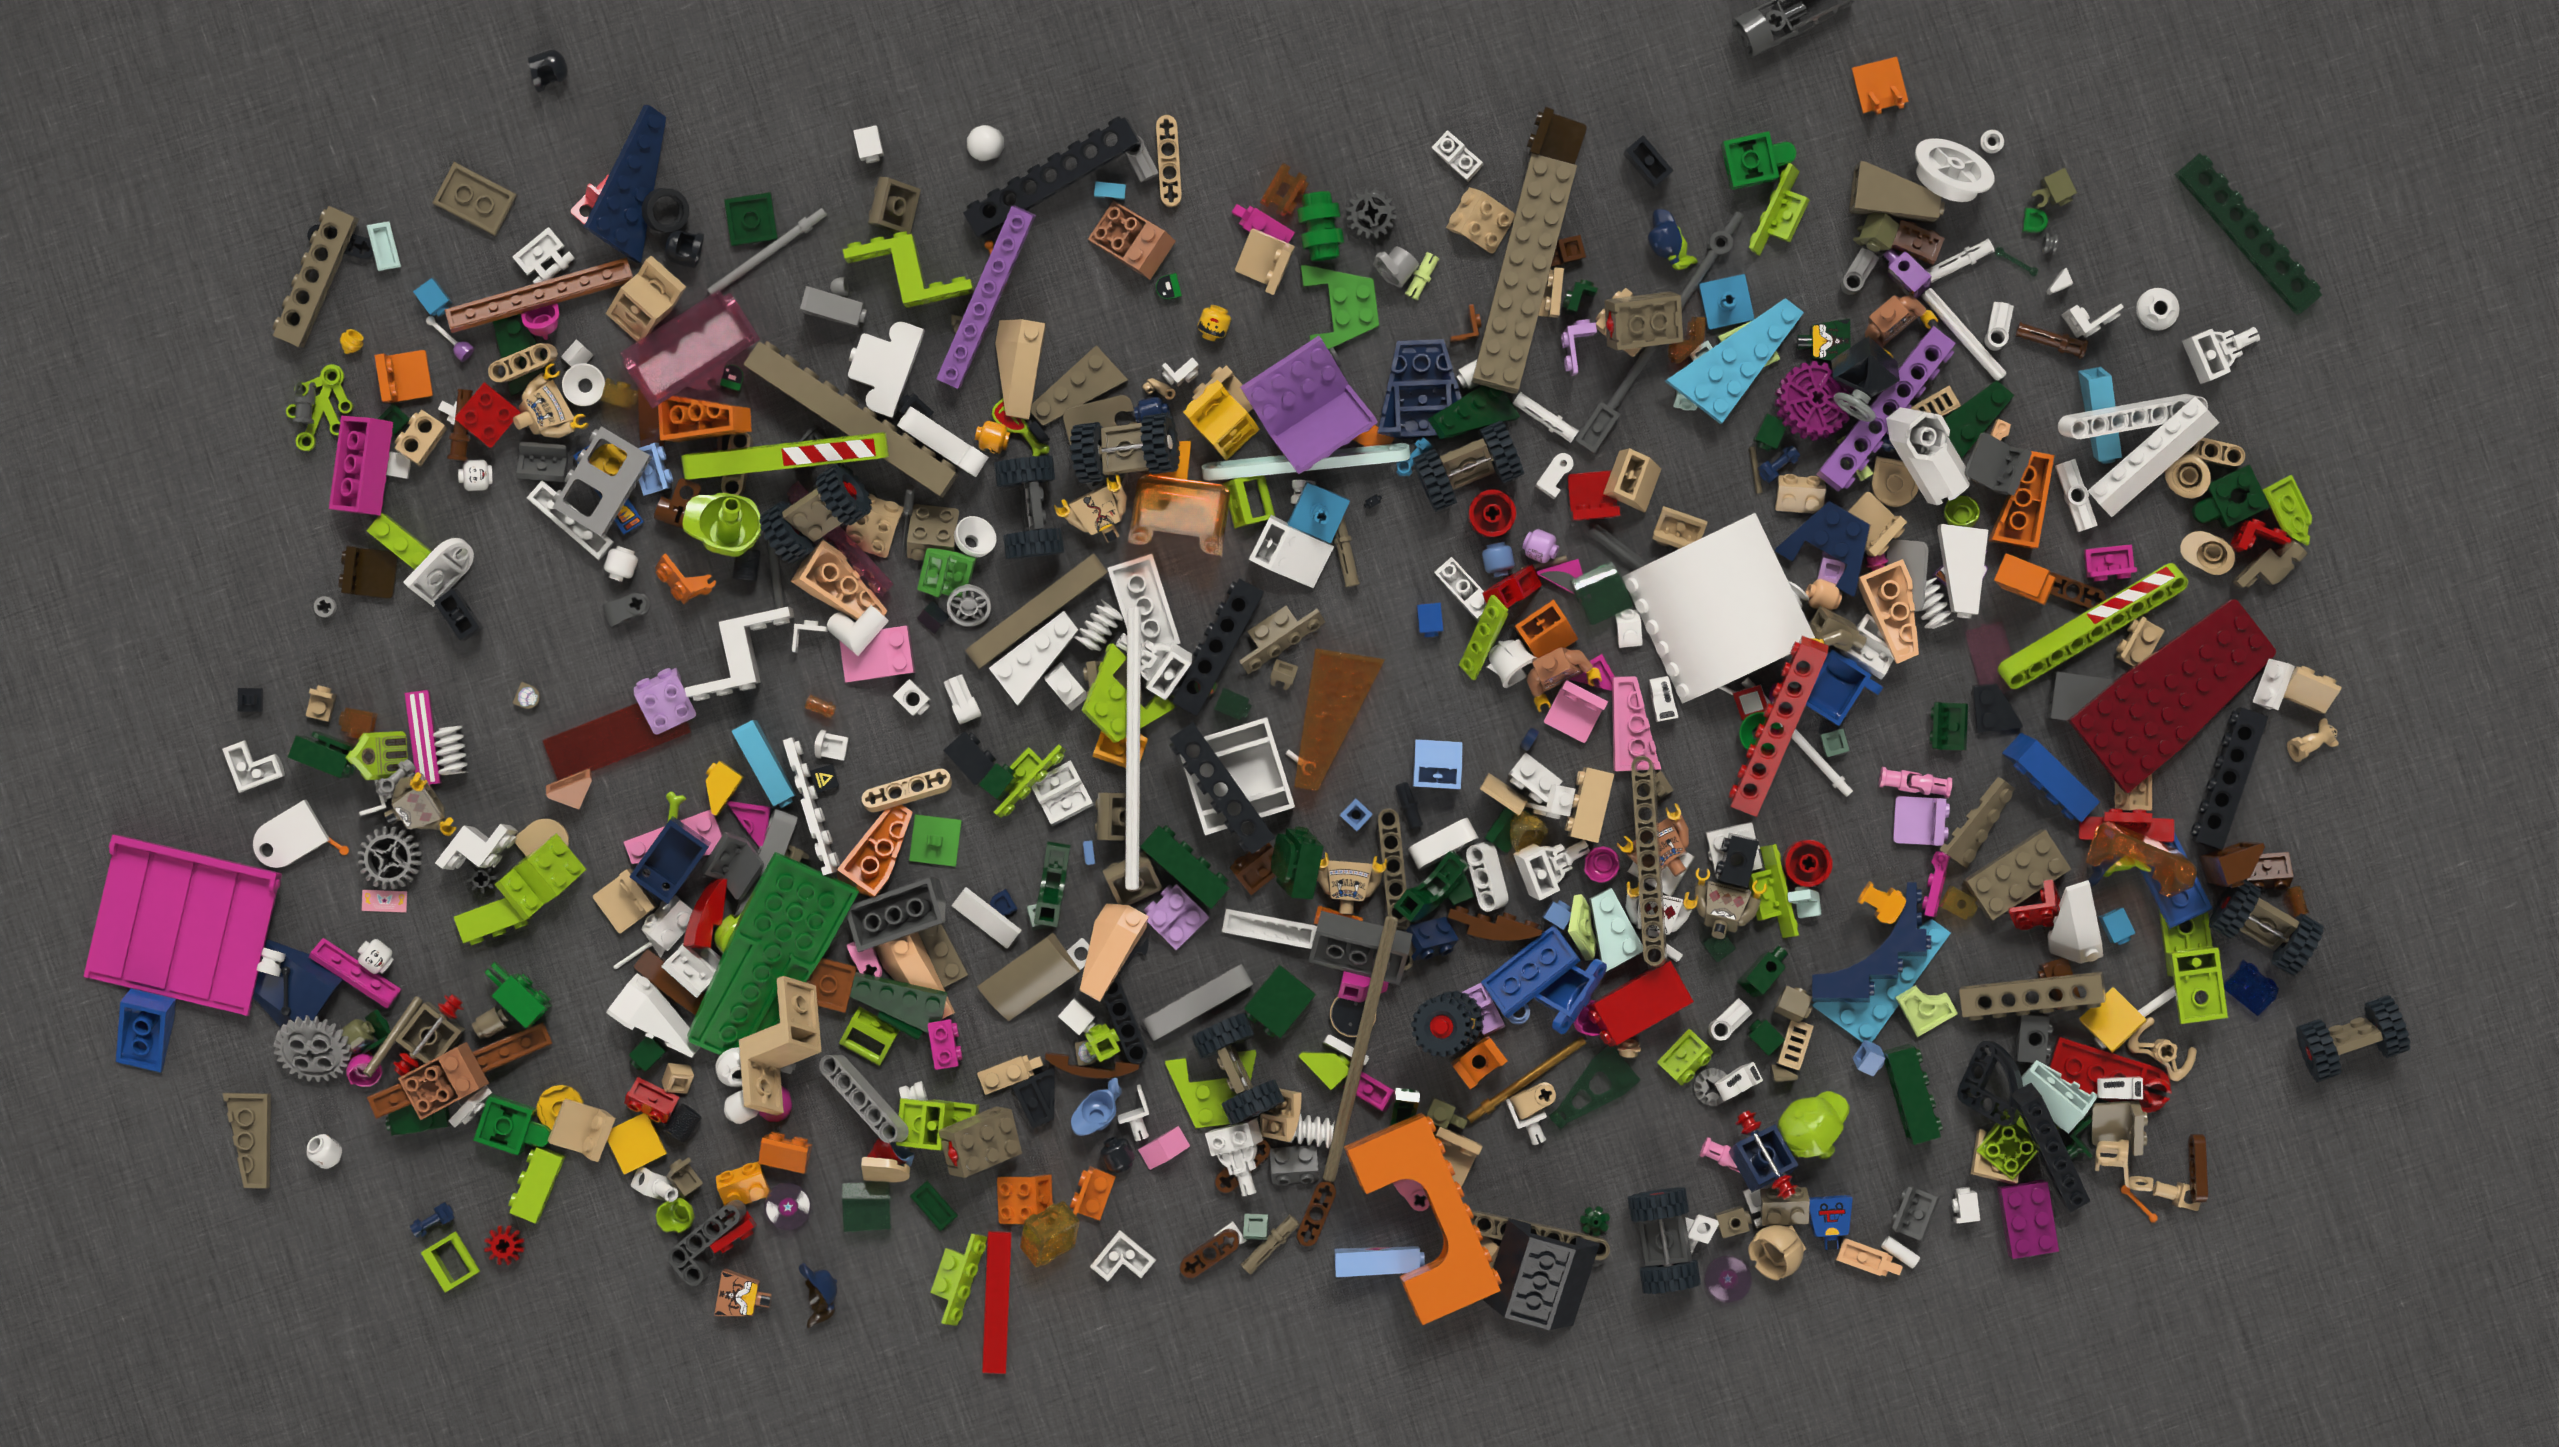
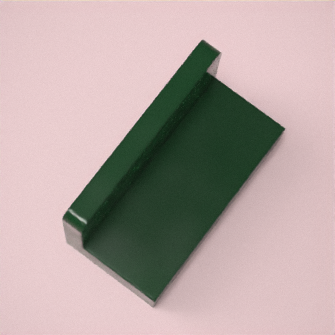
[1484,806,1533,853]

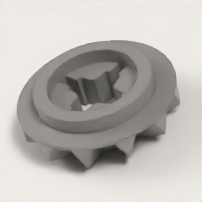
[1694,1068,1727,1106]

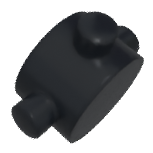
[1364,494,1382,509]

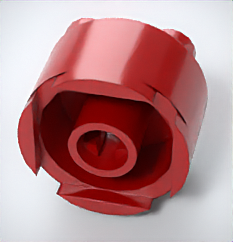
[1468,490,1516,538]
[1782,839,1833,887]

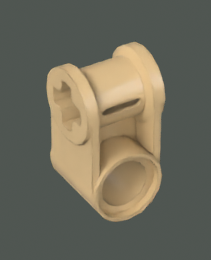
[1509,1082,1556,1120]

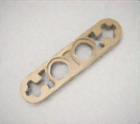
[1156,115,1182,207]
[862,769,952,812]

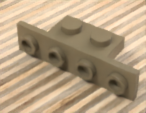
[1239,605,1325,674]

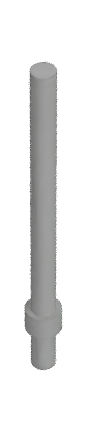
[707,208,827,297]

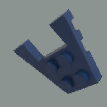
[1775,501,1871,597]

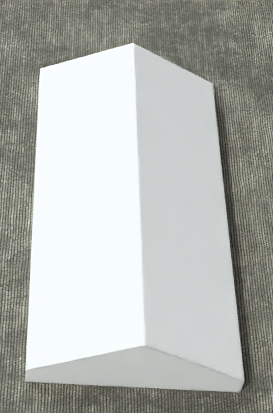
[1108,554,1180,646]

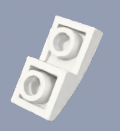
[1432,130,1484,182]

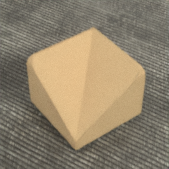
[662,1063,694,1094]

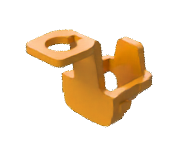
[1857,881,1906,924]

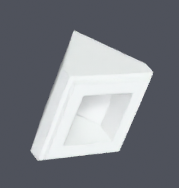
[561,339,594,367]

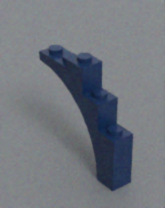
[1812,882,1931,1002]

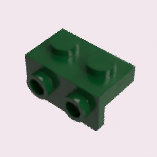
[1562,279,1598,316]
[1930,702,1968,751]

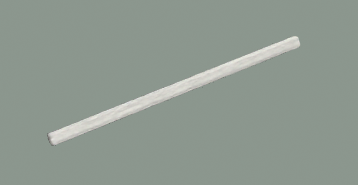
[1125,607,1141,890]

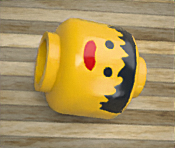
[1197,305,1231,341]

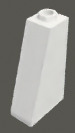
[1937,524,1988,619]

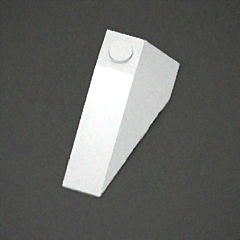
[2047,880,2103,964]

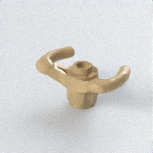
[2127,1017,2197,1081]

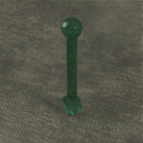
[1994,247,2039,276]

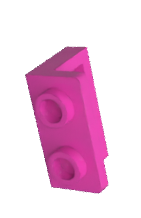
[2084,545,2137,581]
[928,1018,963,1070]

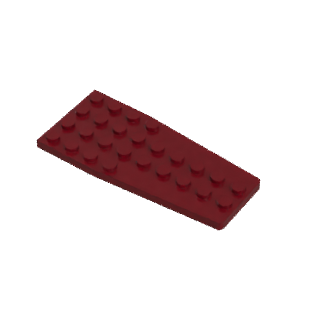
[2068,599,2276,794]

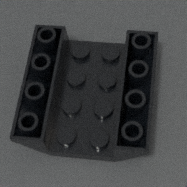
[1483,1218,1600,1330]

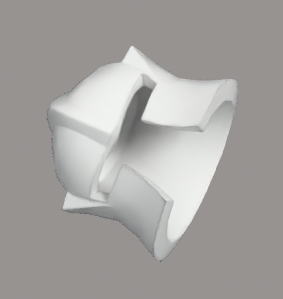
[1487,639,1538,688]

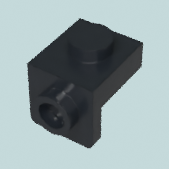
[897,393,934,418]

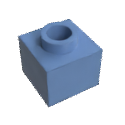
[1340,798,1373,831]
[1542,900,1571,930]
[1853,1040,1886,1077]

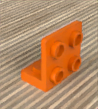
[374,350,433,404]
[1070,1166,1116,1221]
[997,1175,1053,1224]

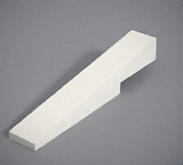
[1222,909,1317,949]

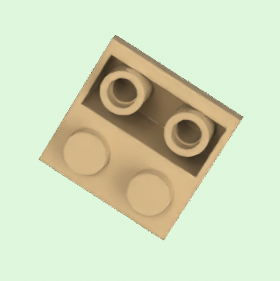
[1603,448,1661,512]
[2283,666,2342,714]

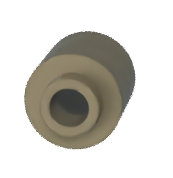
[472,1007,509,1039]

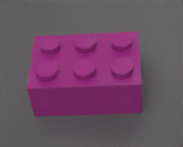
[1997,1179,2059,1259]

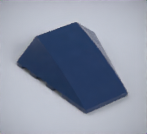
[1377,339,1461,439]
[253,938,344,1028]

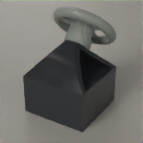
[1831,336,1900,422]

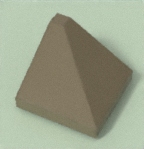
[1771,1064,1798,1082]

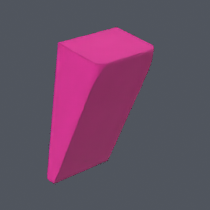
[1343,1072,1395,1112]

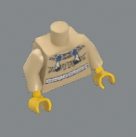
[513,363,589,438]
[1317,852,1387,914]

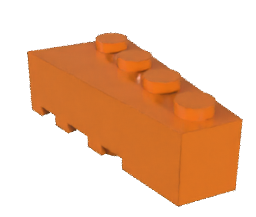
[657,394,752,442]
[1988,451,2055,549]

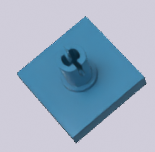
[1698,274,1754,330]
[1287,481,1350,543]

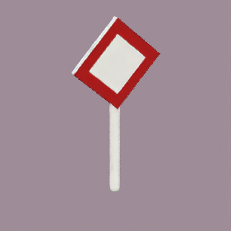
[1719,684,1768,721]

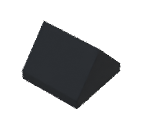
[917,601,950,634]

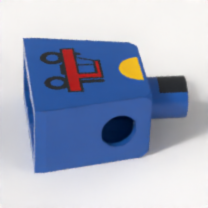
[1809,1195,1853,1250]

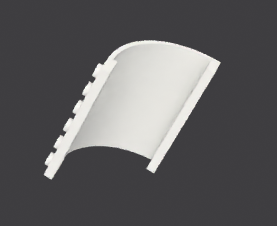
[1622,513,1815,704]

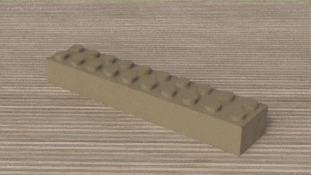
[1471,153,1577,395]
[743,341,959,498]

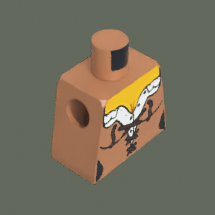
[714,1269,772,1316]

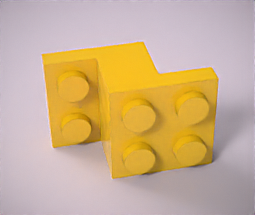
[1183,380,1260,461]

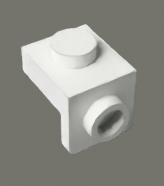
[1615,609,1642,648]

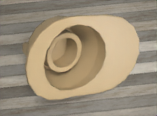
[2180,531,2235,575]

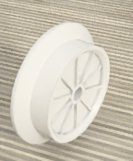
[1915,139,1994,202]

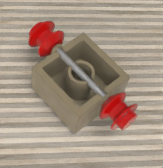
[393,994,466,1076]

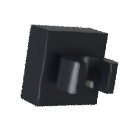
[237,688,263,712]

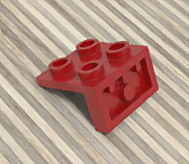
[455,382,522,448]
[1567,470,1620,521]
[2230,519,2292,552]
[2009,880,2060,930]

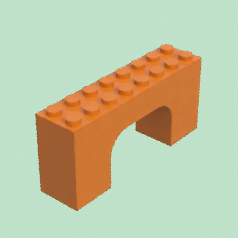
[1344,1113,1502,1325]

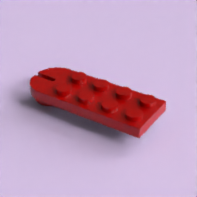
[2048,1037,2172,1113]

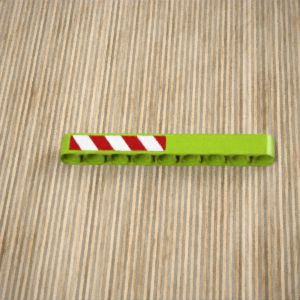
[681,432,889,479]
[1997,563,2188,689]

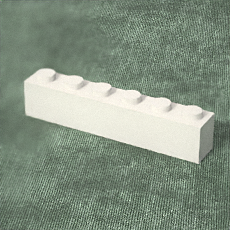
[2088,396,2219,517]

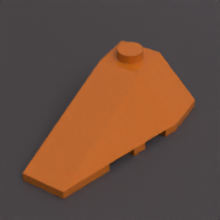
[837,805,913,898]

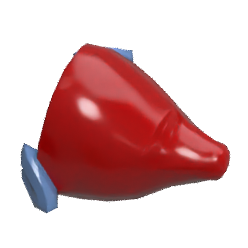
[867,1127,915,1167]

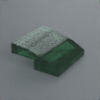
[1570,562,1633,625]
[842,1181,891,1232]

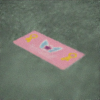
[362,890,407,912]

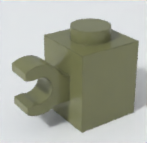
[2030,168,2077,208]
[1853,213,1900,252]
[1425,1096,1468,1129]

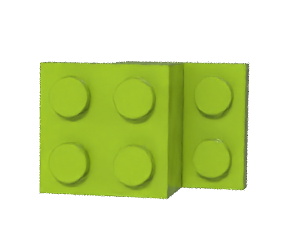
[495,833,586,920]
[896,1098,979,1151]

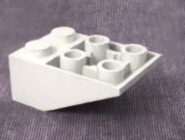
[1249,515,1334,588]

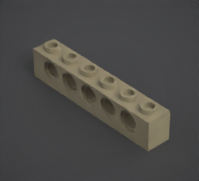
[273,206,359,348]
[1959,972,2106,1020]

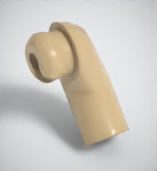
[1142,378,1175,400]

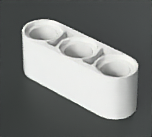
[1408,818,1479,870]
[1466,842,1508,912]

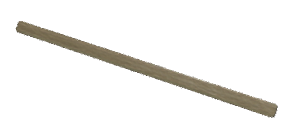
[1323,916,1398,1182]

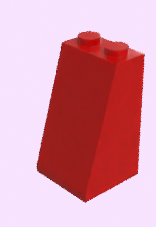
[1587,961,1694,1047]

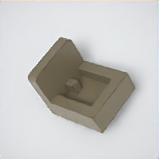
[666,1157,703,1198]

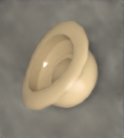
[2165,454,2211,499]

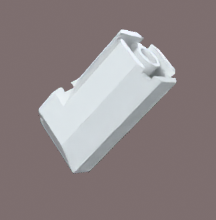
[1886,407,1971,505]

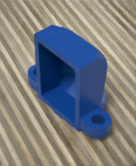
[1806,649,1884,726]
[1534,959,1607,1034]

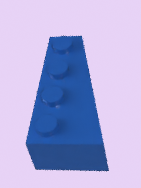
[2002,733,2100,822]

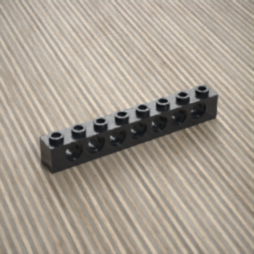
[963,116,1141,238]

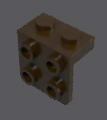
[1527,107,1587,165]
[338,546,398,599]

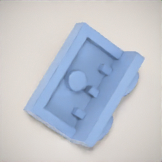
[639,443,673,496]

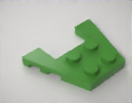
[1301,265,1379,350]

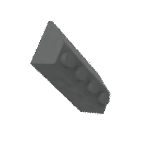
[847,877,946,952]
[1308,911,1413,985]

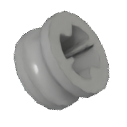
[314,596,337,618]

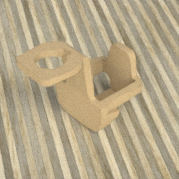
[2095,1139,2153,1191]

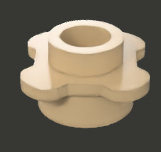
[1617,1039,1641,1058]

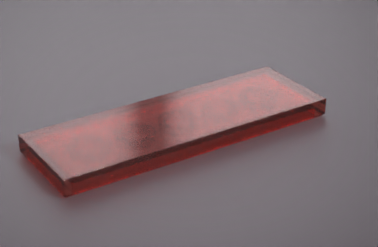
[542,703,691,780]

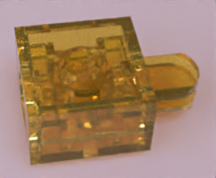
[1020,1201,1080,1268]

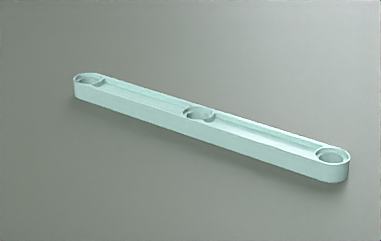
[1201,443,1410,481]

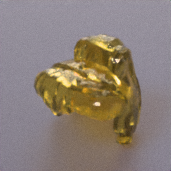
[1510,811,1549,852]

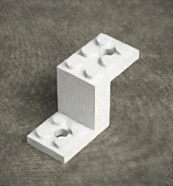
[685,607,794,701]

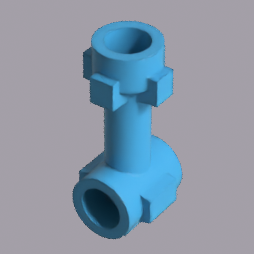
[1396,438,1433,477]

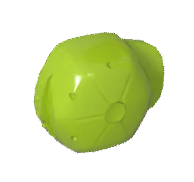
[682,493,761,557]
[1777,1091,1850,1159]

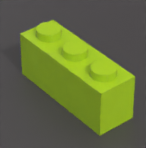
[367,513,432,570]
[454,898,533,946]
[508,1147,566,1224]

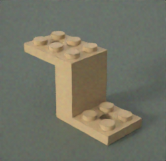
[739,976,822,1116]

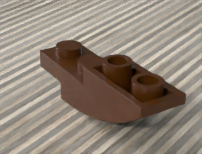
[1447,905,1543,941]

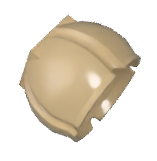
[1748,1225,1806,1280]

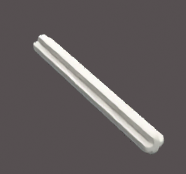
[1921,288,2006,381]

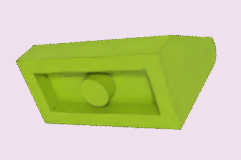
[1223,475,1275,528]
[839,1006,900,1066]
[421,1231,480,1293]

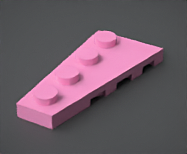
[1612,676,1661,771]
[624,809,722,864]

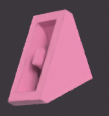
[1138,1126,1190,1170]

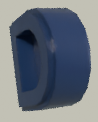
[1519,727,1539,752]
[990,889,1018,916]

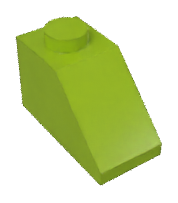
[1298,1052,1351,1090]

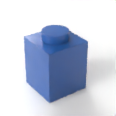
[1416,603,1443,638]

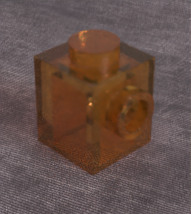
[339,707,377,738]

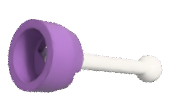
[426,316,475,362]

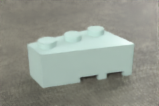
[1589,888,1643,972]
[2021,1060,2097,1134]

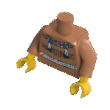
[1865,295,1938,358]
[1526,647,1602,712]
[1617,803,1689,877]

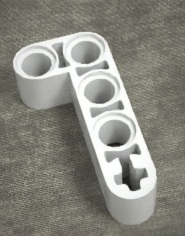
[897,406,989,477]

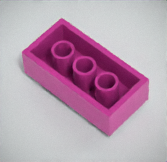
[329,416,393,515]

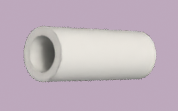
[1881,1236,1920,1269]

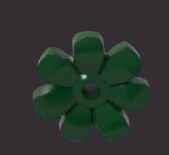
[1580,1206,1610,1236]

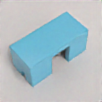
[1094,181,1126,200]

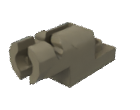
[2232,539,2307,588]

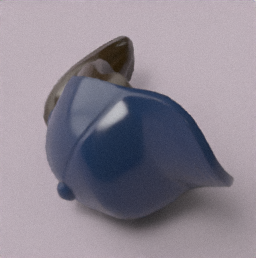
[799,1263,837,1328]

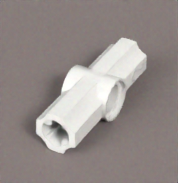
[2055,459,2098,532]

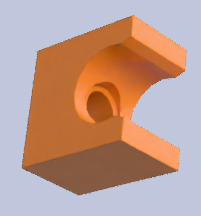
[1994,553,2056,605]
[1451,1035,1508,1090]

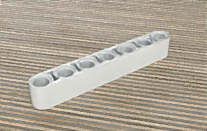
[2058,394,2208,439]

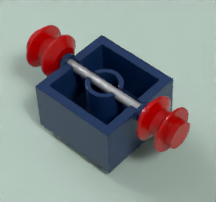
[1729,1111,1798,1200]

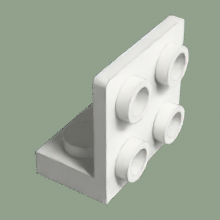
[2061,304,2124,338]
[1508,752,1562,804]

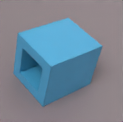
[413,278,452,317]
[2098,907,2135,945]

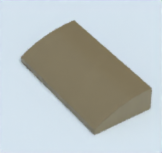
[977,933,1080,1021]

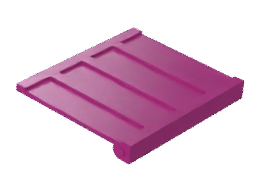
[83,835,282,1016]

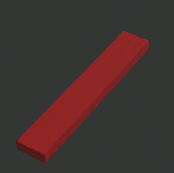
[982,1231,1012,1374]

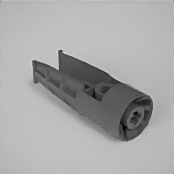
[1732,0,1856,58]

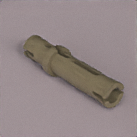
[1333,516,1360,587]
[1240,1214,1300,1275]

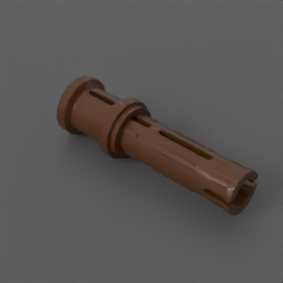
[2015,322,2089,360]
[447,389,473,461]

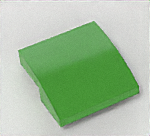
[917,548,976,598]

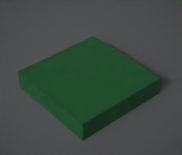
[724,192,778,247]

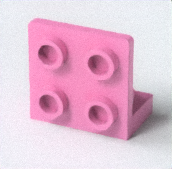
[1544,680,1608,743]

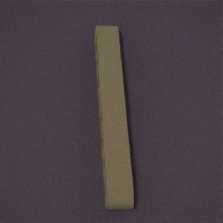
[1631,756,1667,967]

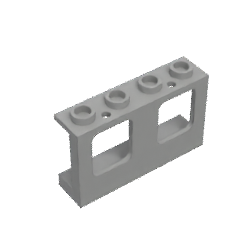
[552,426,652,538]

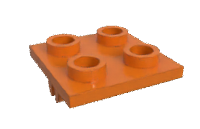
[1851,57,1909,115]
[655,553,716,604]

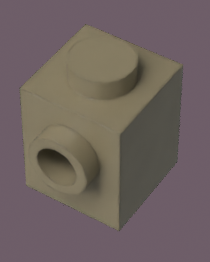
[1773,986,1813,1023]
[1714,1206,1752,1238]

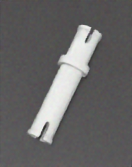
[1925,238,1995,283]
[1513,392,1579,443]

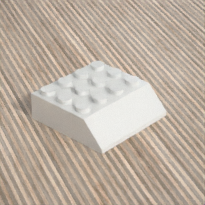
[1180,717,1295,835]

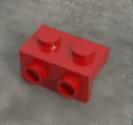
[624,1077,680,1124]
[709,1209,757,1254]

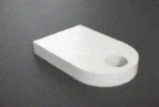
[404,538,474,607]
[253,800,330,868]

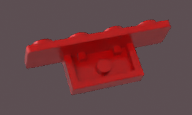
[2079,809,2174,843]

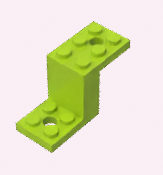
[842,231,974,308]

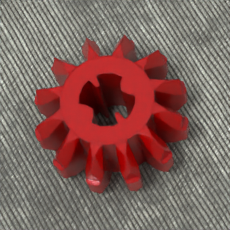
[484,1225,525,1265]

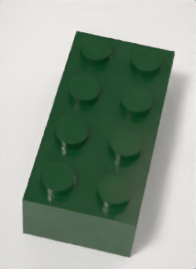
[1140,825,1230,909]
[1883,1044,1943,1145]

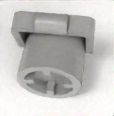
[1373,246,1419,288]

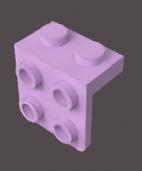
[1561,319,1597,376]
[634,668,696,734]
[1893,796,1950,846]

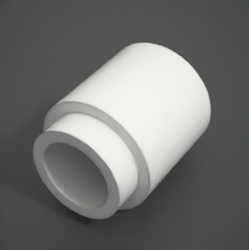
[1456,359,1479,390]

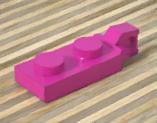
[1232,204,1295,243]
[1922,851,1950,918]

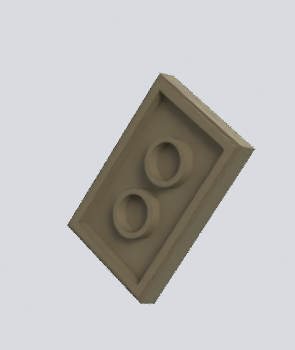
[432,162,518,236]

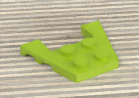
[1082,643,1175,743]
[1165,1049,1256,1128]

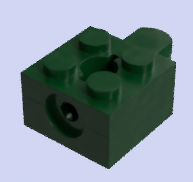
[2192,464,2270,528]

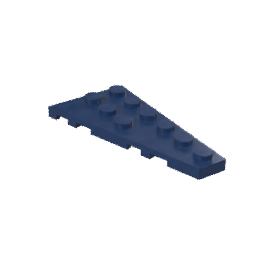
[584,105,666,263]

